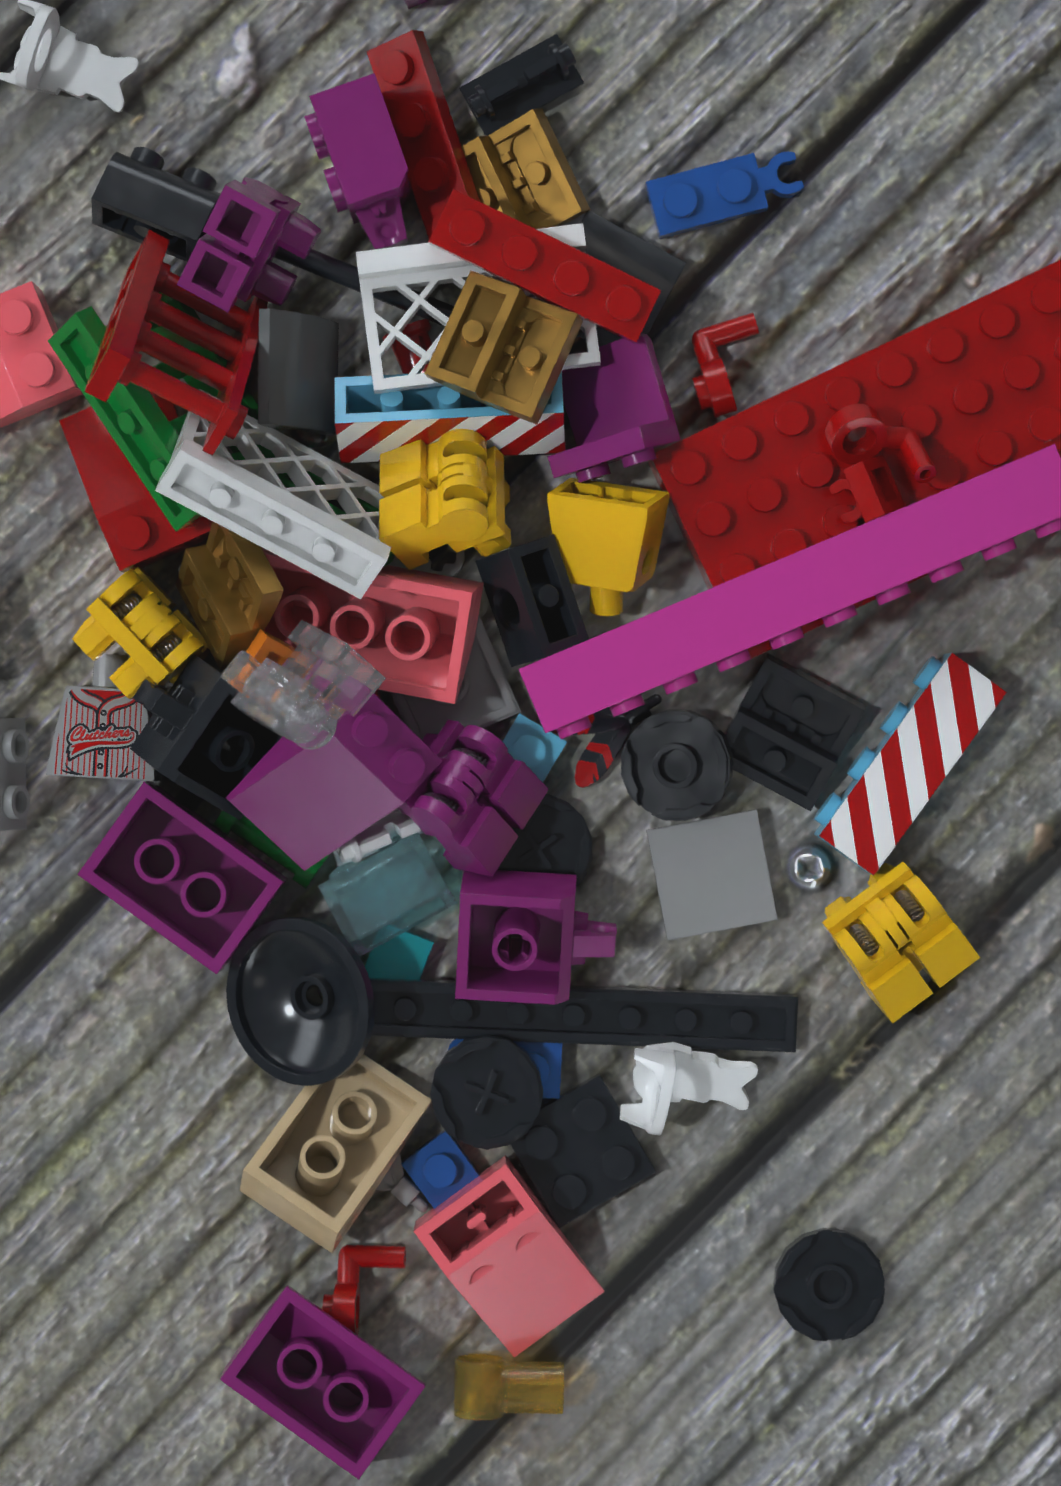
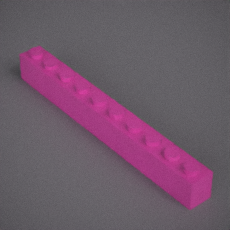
[518,444,1061,740]

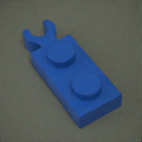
[645,151,804,239]

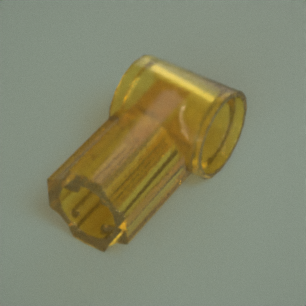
[454,1354,564,1420]

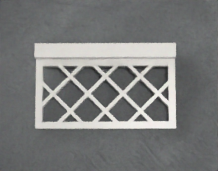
[356,223,601,394]
[155,389,391,599]

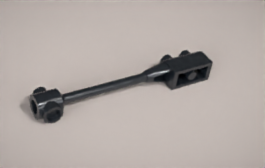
[91,147,454,327]

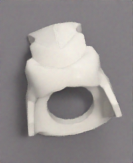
[0,0,140,113]
[620,1042,758,1136]

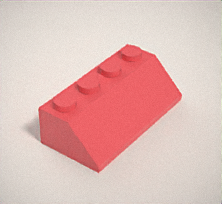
[237,547,484,704]

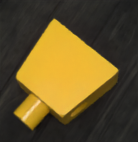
[547,478,669,616]

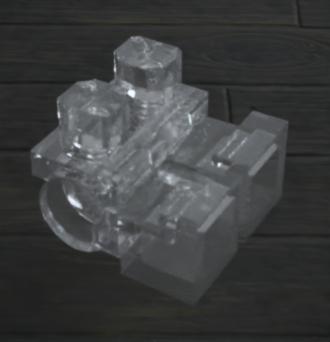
[221,620,386,750]

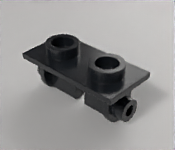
[459,34,584,136]

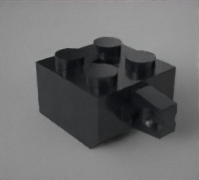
[130,654,296,820]

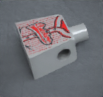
[46,654,161,782]

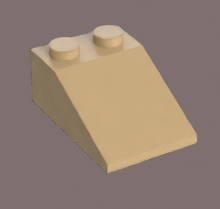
[240,1054,432,1253]

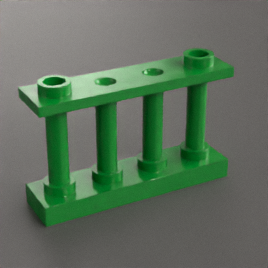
[48,292,279,532]

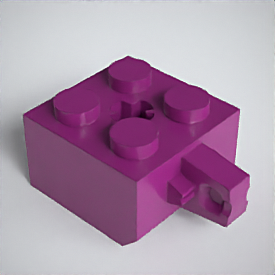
[304,73,412,250]
[455,870,617,1005]

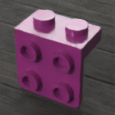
[548,333,681,483]

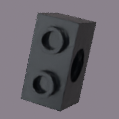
[475,534,589,667]

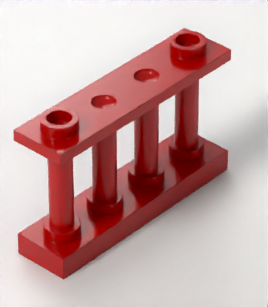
[84,230,268,456]

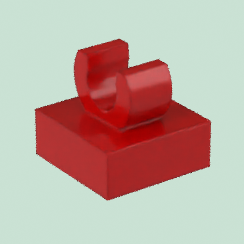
[829,454,906,523]

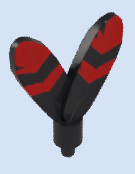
[552,694,662,788]

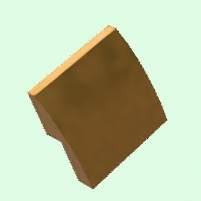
[461,108,591,229]
[424,270,583,425]
[176,522,284,671]

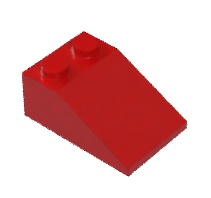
[59,392,213,573]

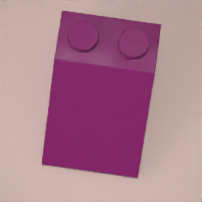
[226,671,442,871]

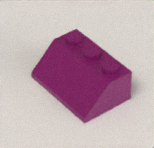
[220,1285,426,1480]

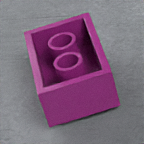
[77,781,288,975]

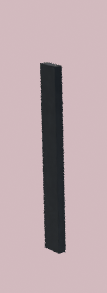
[369,978,798,1052]

